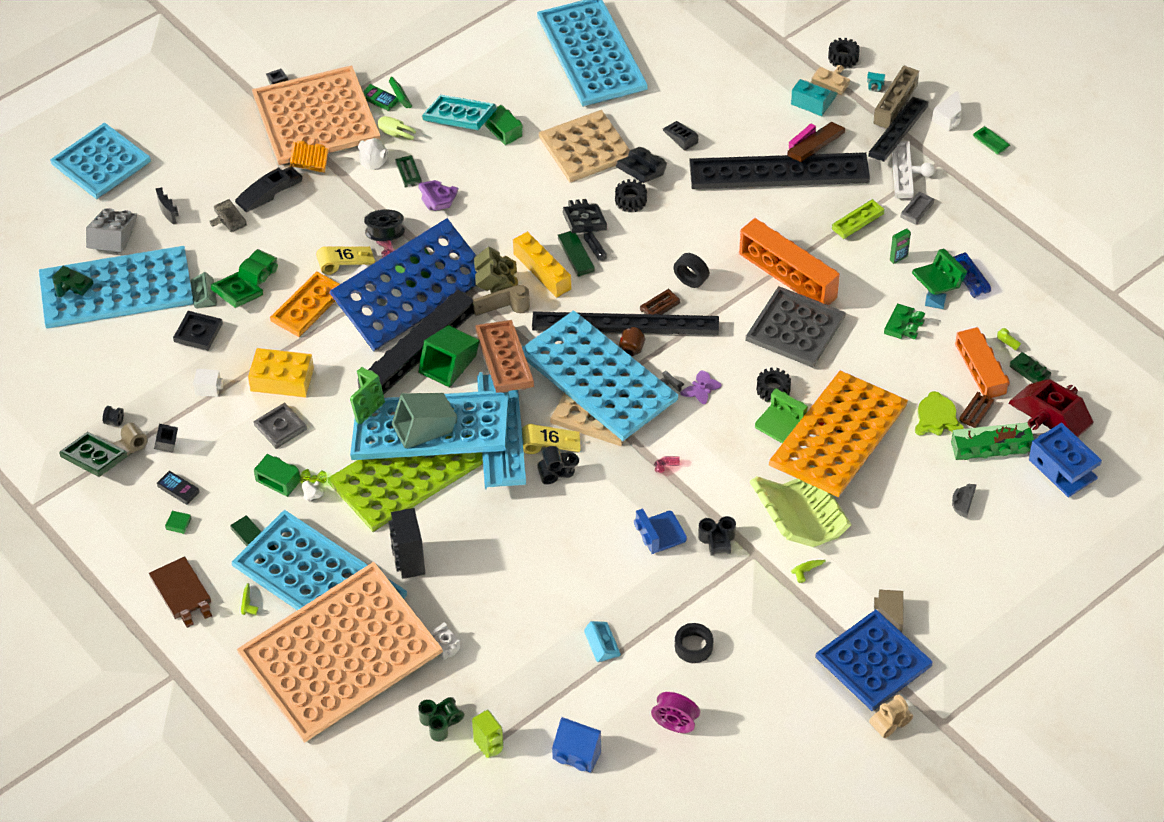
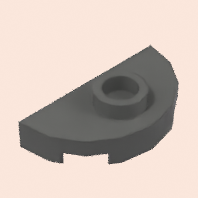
[952,484,977,519]

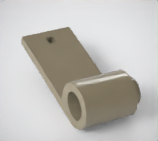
[473,285,530,316]
[112,423,148,455]

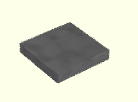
[253,402,307,449]

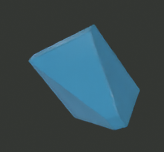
[925,291,946,309]

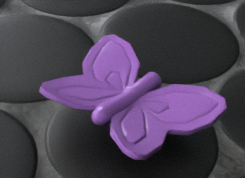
[680,370,722,404]

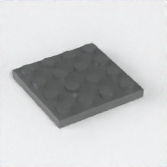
[745,286,846,368]

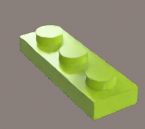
[832,199,885,239]

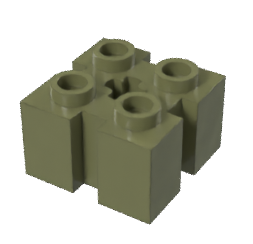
[474,246,518,293]

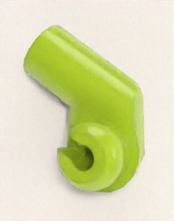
[997,328,1021,351]

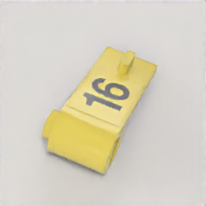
[316,246,375,275]
[522,424,581,454]

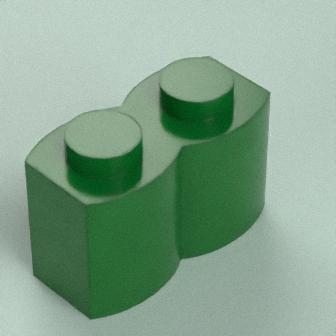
[238,249,278,286]

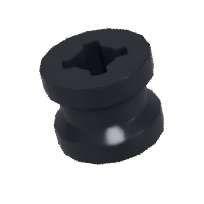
[102,405,124,427]

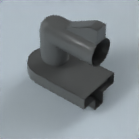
[661,370,684,392]

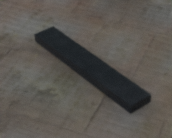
[868,97,929,162]

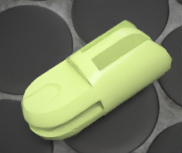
[378,116,416,140]

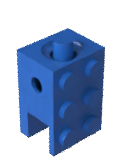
[1029,423,1102,498]

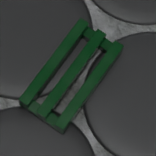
[395,155,422,188]

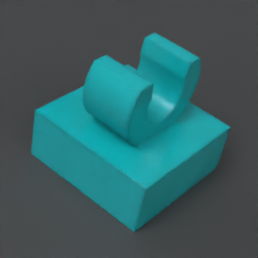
[867,72,885,92]

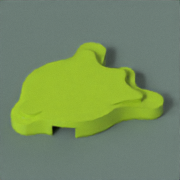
[915,391,964,436]

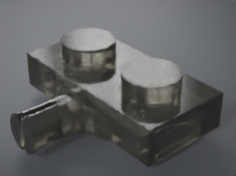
[209,199,247,233]

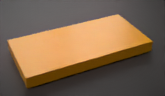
[270,271,340,337]

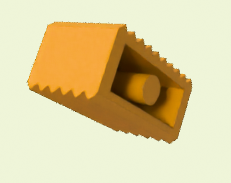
[290,141,329,172]

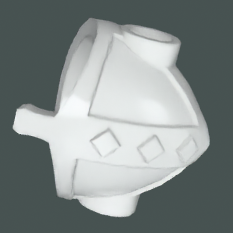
[358,138,388,170]

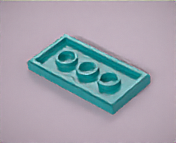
[422,94,497,130]

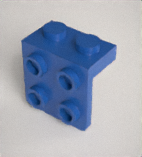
[634,508,687,554]

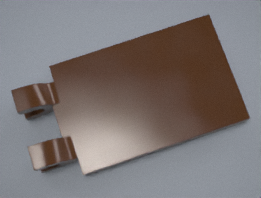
[149,556,212,628]

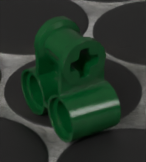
[418,697,465,742]

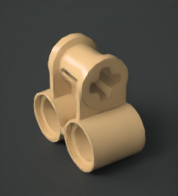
[869,694,913,738]

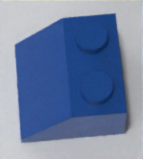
[552,717,601,773]

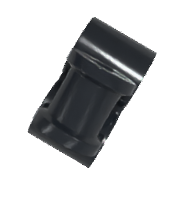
[537,446,579,485]
[698,516,736,556]

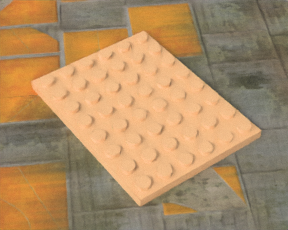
[237,562,443,743]

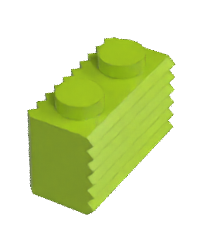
[472,710,504,758]

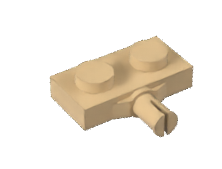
[811,65,850,95]

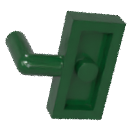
[52,265,94,297]

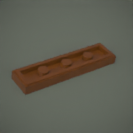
[787,122,845,162]

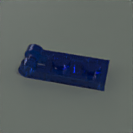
[953,252,991,298]

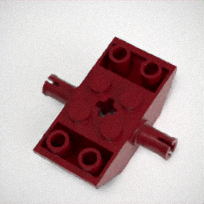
[1009,379,1094,438]

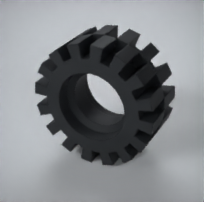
[828,37,860,69]
[615,179,647,213]
[756,367,791,403]

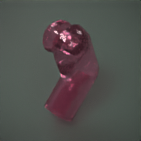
[376,241,394,257]
[654,456,680,473]

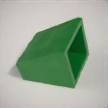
[418,325,480,388]

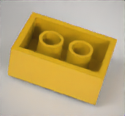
[248,348,314,398]

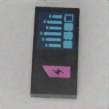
[157,470,200,505]

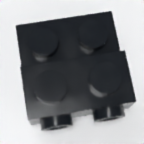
[616,147,667,183]

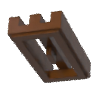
[640,288,680,314]
[959,391,995,428]

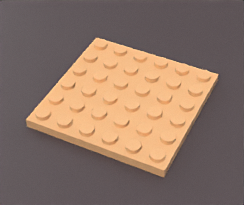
[252,65,381,165]

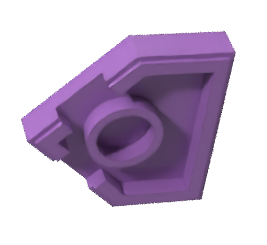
[418,180,459,211]

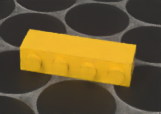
[513,231,571,298]

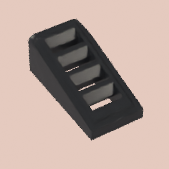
[663,121,698,151]

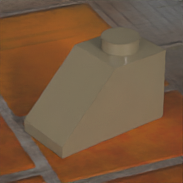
[873,589,903,633]

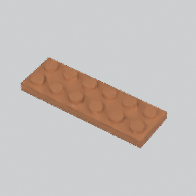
[475,320,534,393]

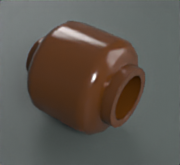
[619,327,646,356]

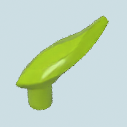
[791,560,826,583]
[241,583,259,615]

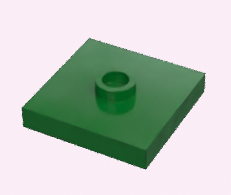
[211,271,263,308]

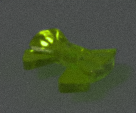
[300,469,327,484]

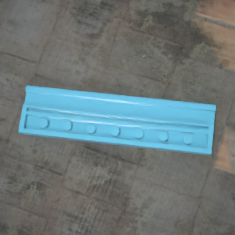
[477,372,526,489]

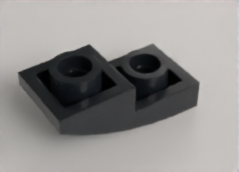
[155,187,179,224]

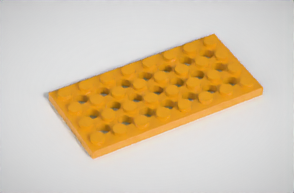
[769,370,908,497]

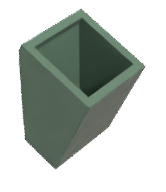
[392,393,457,448]

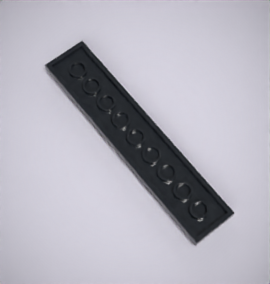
[689,152,870,189]

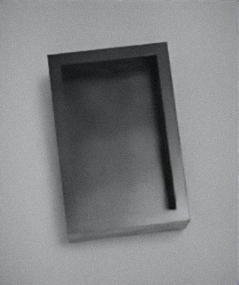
[388,508,426,579]

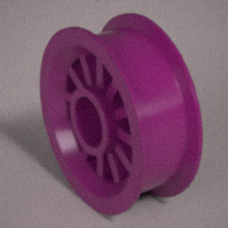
[651,692,700,733]

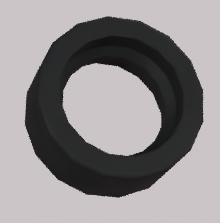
[673,253,710,288]
[674,623,714,663]

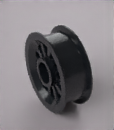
[364,209,405,241]

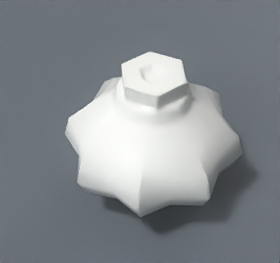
[302,480,325,502]

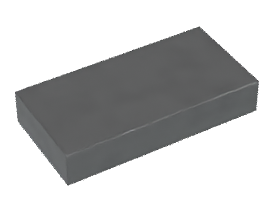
[900,192,934,225]

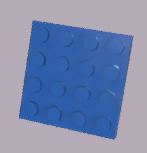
[815,609,933,711]

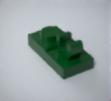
[1009,352,1051,383]

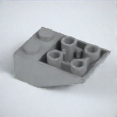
[86,208,137,252]

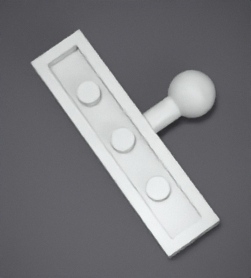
[892,141,935,198]

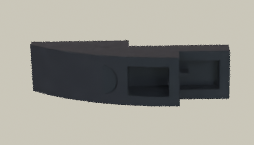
[235,166,303,213]

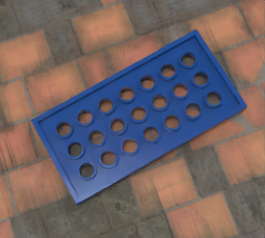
[330,218,477,352]

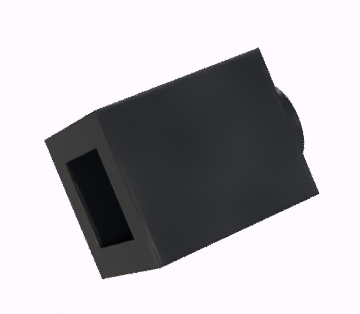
[154,423,178,453]

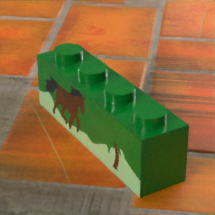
[951,422,1034,460]

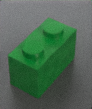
[485,104,523,146]
[254,454,301,497]

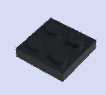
[173,310,223,351]

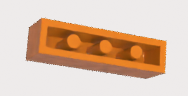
[955,327,1010,399]

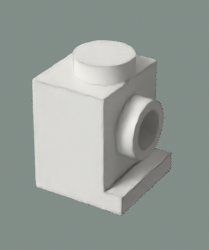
[430,622,460,660]

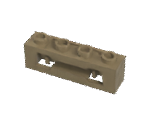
[873,65,919,129]

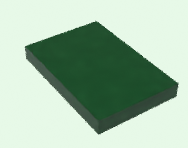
[59,432,128,477]

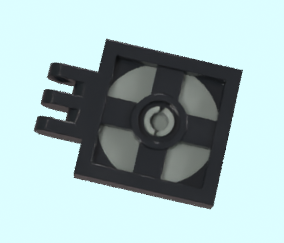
[562,199,607,234]

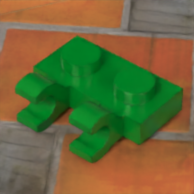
[884,303,925,339]

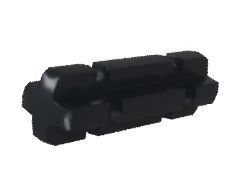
[584,232,607,261]

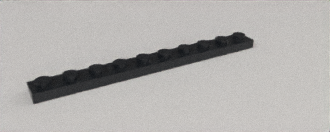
[532,311,719,335]

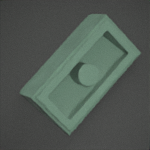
[191,272,217,309]

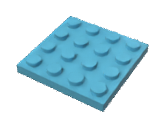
[50,122,151,199]

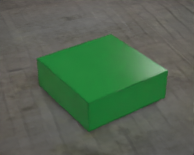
[165,510,191,534]

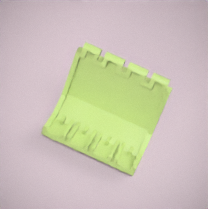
[750,466,852,547]

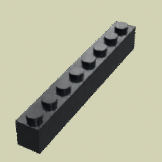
[357,290,474,395]

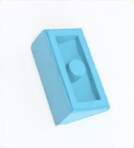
[584,621,621,662]

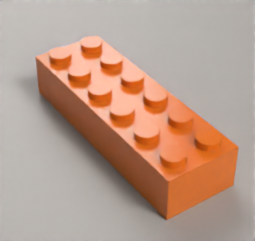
[739,218,840,305]

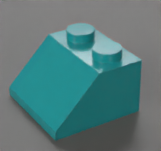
[791,79,838,116]

